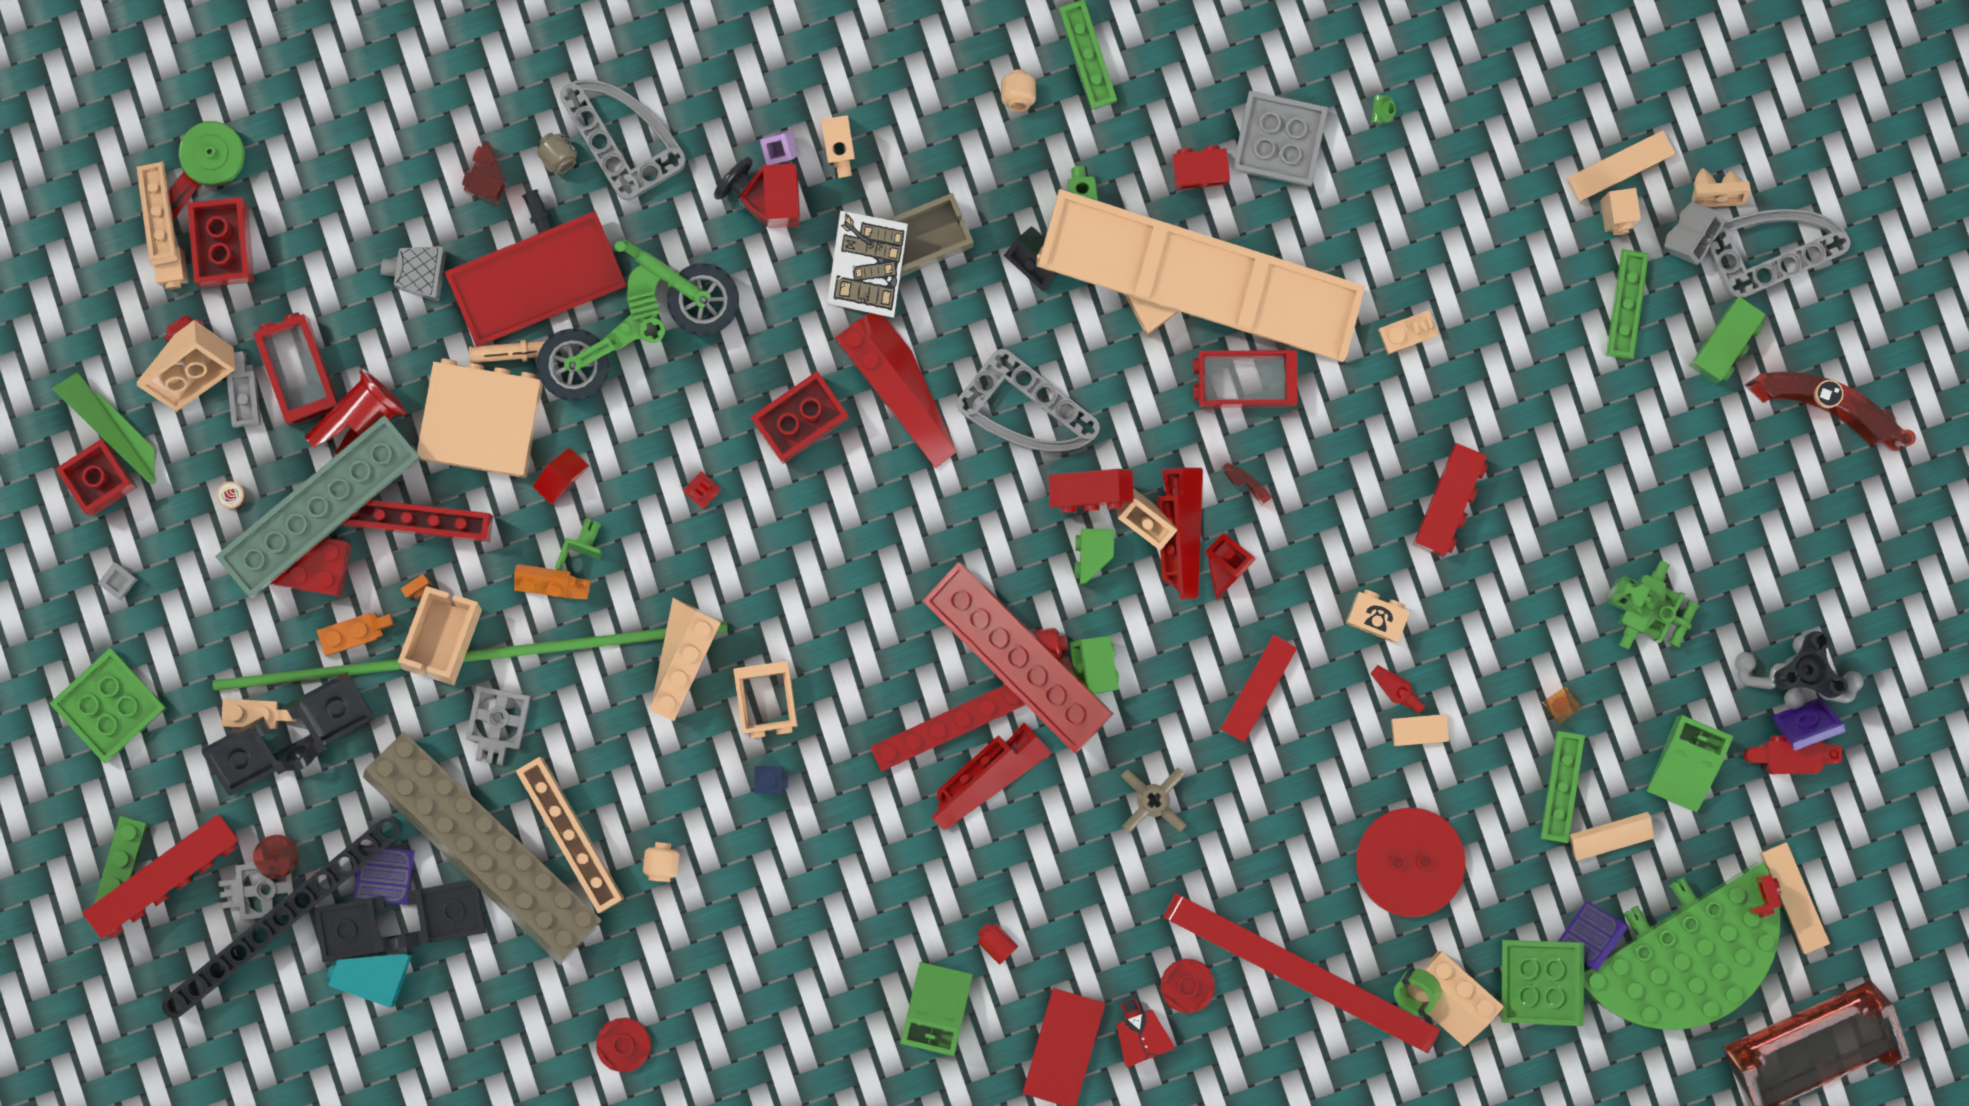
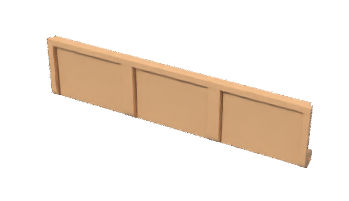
[1036,189,1365,362]

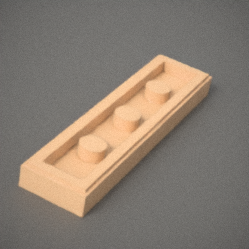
[1566,131,1675,203]
[137,162,178,266]
[1760,842,1830,954]

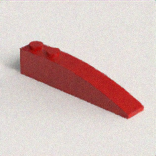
[835,313,957,469]

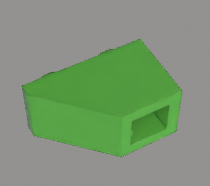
[1075,528,1114,585]

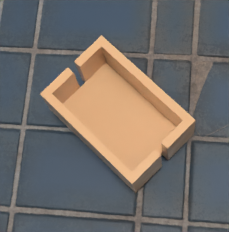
[398,586,482,686]

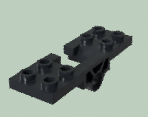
[201,672,374,796]
[314,880,486,962]

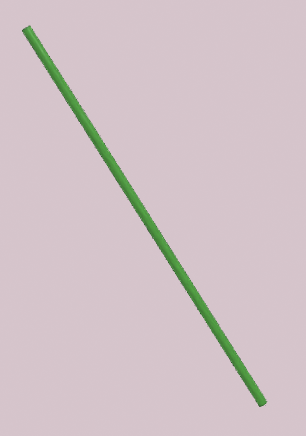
[213,621,728,691]

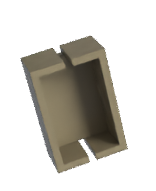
[887,193,974,277]

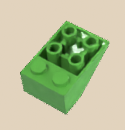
[1646,715,1733,813]
[900,962,973,1056]

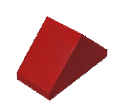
[533,448,589,505]

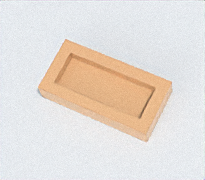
[1391,714,1449,746]

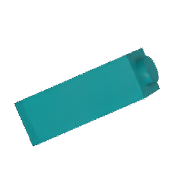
[327,953,413,1008]

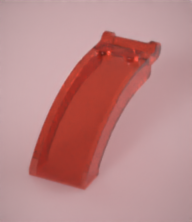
[1744,372,1916,452]

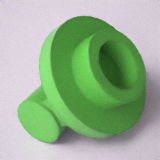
[1372,95,1396,124]

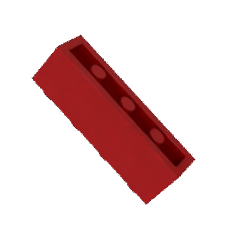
[1412,443,1488,557]

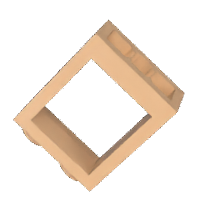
[734,661,798,739]

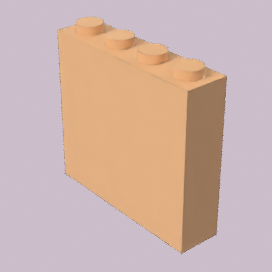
[417,359,543,478]

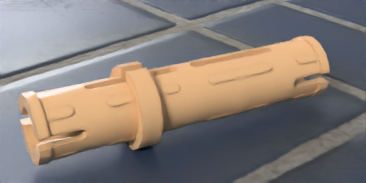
[469,340,545,363]

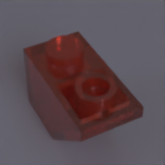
[462,140,507,206]

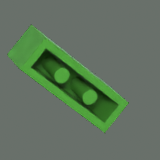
[1689,296,1766,384]

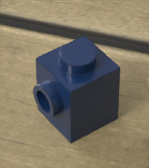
[754,766,788,794]

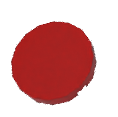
[1160,959,1215,1013]
[596,1017,651,1072]

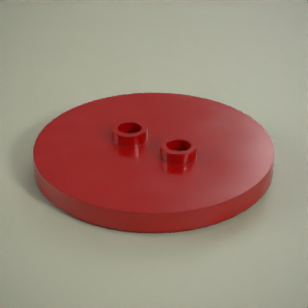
[1356,808,1466,917]

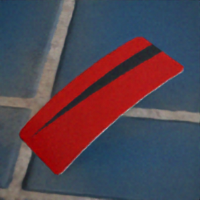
[169,171,200,221]

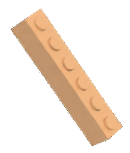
[516,757,625,913]

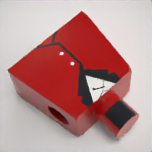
[1116,998,1175,1068]

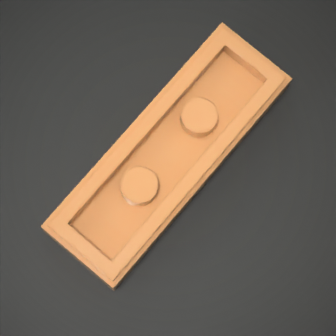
[1570,812,1654,861]

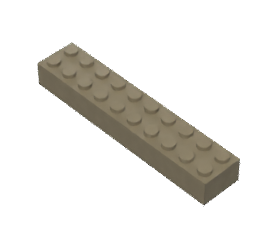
[363,732,602,965]

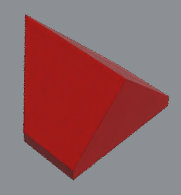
[1205,533,1256,600]

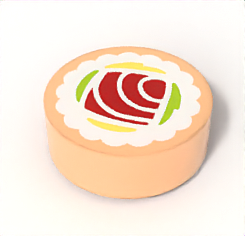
[217,482,246,509]

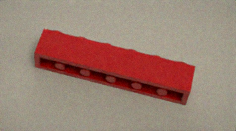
[340,500,493,543]
[82,813,239,939]

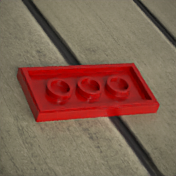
[1022,988,1106,1106]

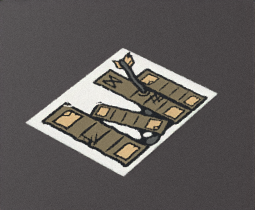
[827,211,908,318]

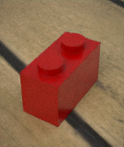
[1171,145,1230,191]

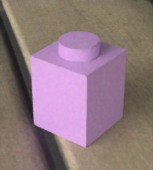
[760,129,800,165]

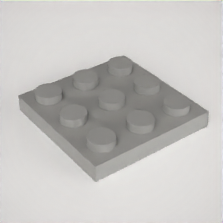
[1232,90,1328,187]

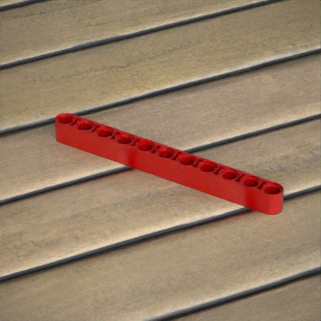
[1163,893,1441,1054]

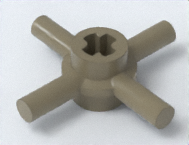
[1121,768,1187,834]

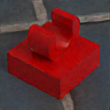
[683,471,721,510]

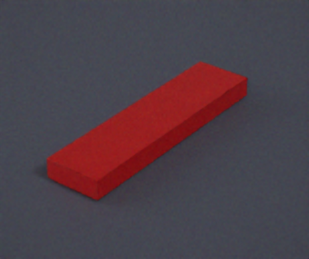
[1220,635,1297,743]

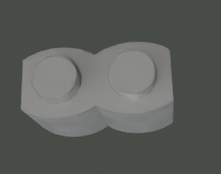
[1664,202,1725,265]

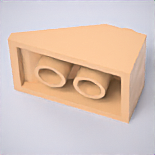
[137,320,235,412]

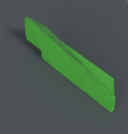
[52,373,157,485]

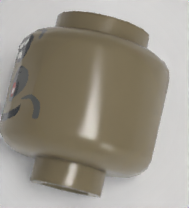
[537,133,577,174]

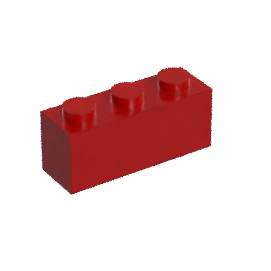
[1049,468,1134,513]

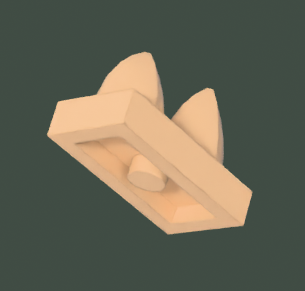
[1691,168,1751,207]

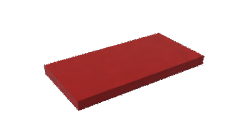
[445,210,627,347]

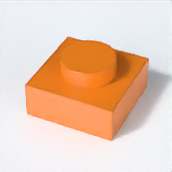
[400,574,433,600]

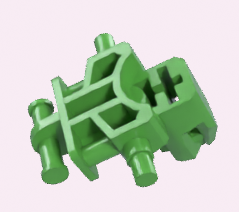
[1607,560,1700,650]

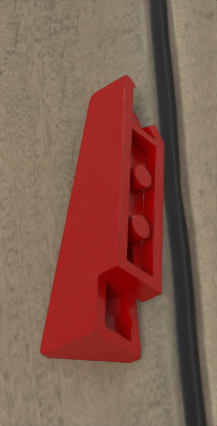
[1157,467,1203,599]
[931,723,1051,830]

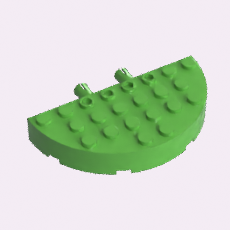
[1584,862,1780,1030]

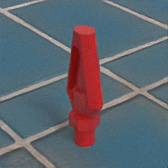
[1370,665,1425,714]

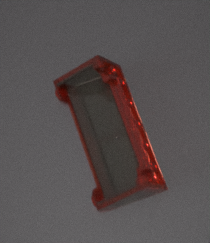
[1723,980,1911,1106]

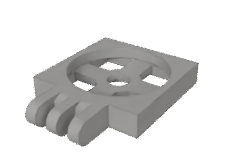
[466,686,531,766]
[218,859,295,920]

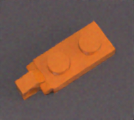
[514,564,590,599]
[317,612,395,657]

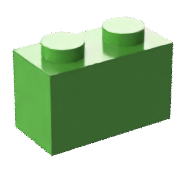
[1070,636,1119,694]

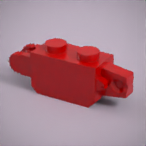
[1741,736,1842,774]

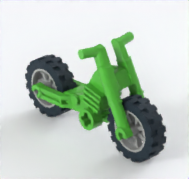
[537,240,739,401]

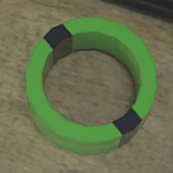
[1394,969,1442,1016]

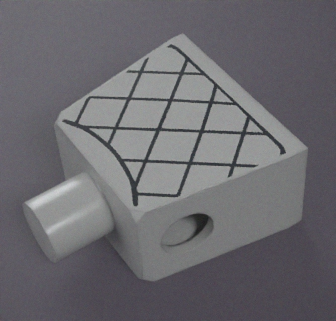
[381,247,447,302]

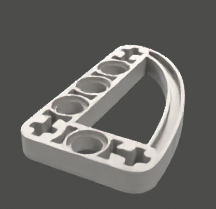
[560,80,686,201]
[1708,209,1850,299]
[957,349,1100,453]

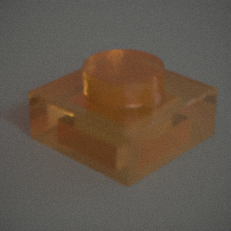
[1542,686,1581,724]

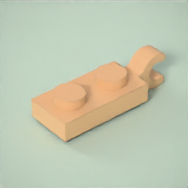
[221,699,297,729]

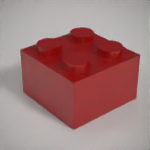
[55,439,138,517]

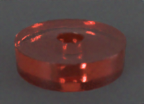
[253,835,299,879]

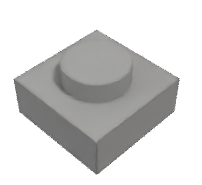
[98,562,138,600]

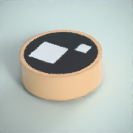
[1814,380,1843,408]

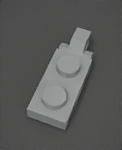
[227,351,261,428]

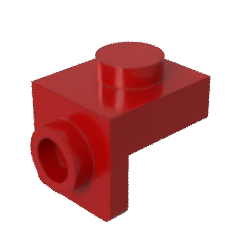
[1749,874,1782,918]

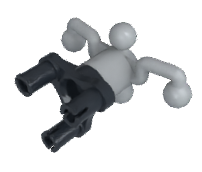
[1735,631,1864,709]

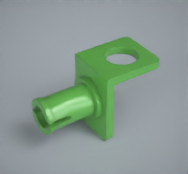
[555,519,602,571]

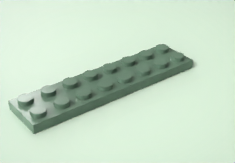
[215,415,421,599]

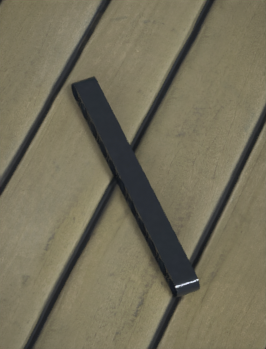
[162,816,403,1018]

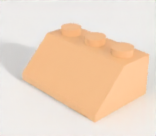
[1406,951,1504,1046]

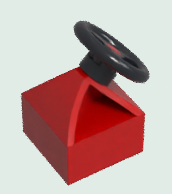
[714,157,800,228]

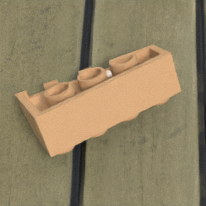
[649,597,722,721]

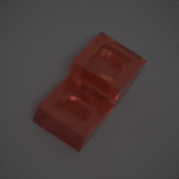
[1221,463,1272,506]

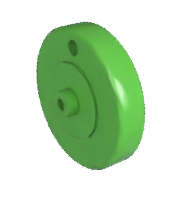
[179,121,245,187]

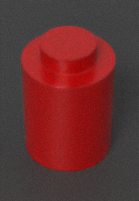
[976,922,1018,965]

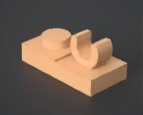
[1378,310,1439,355]

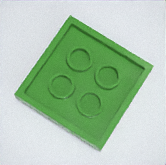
[49,648,167,764]
[1501,940,1584,1026]

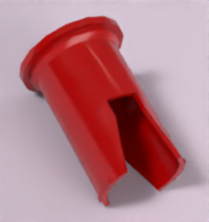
[304,369,407,458]

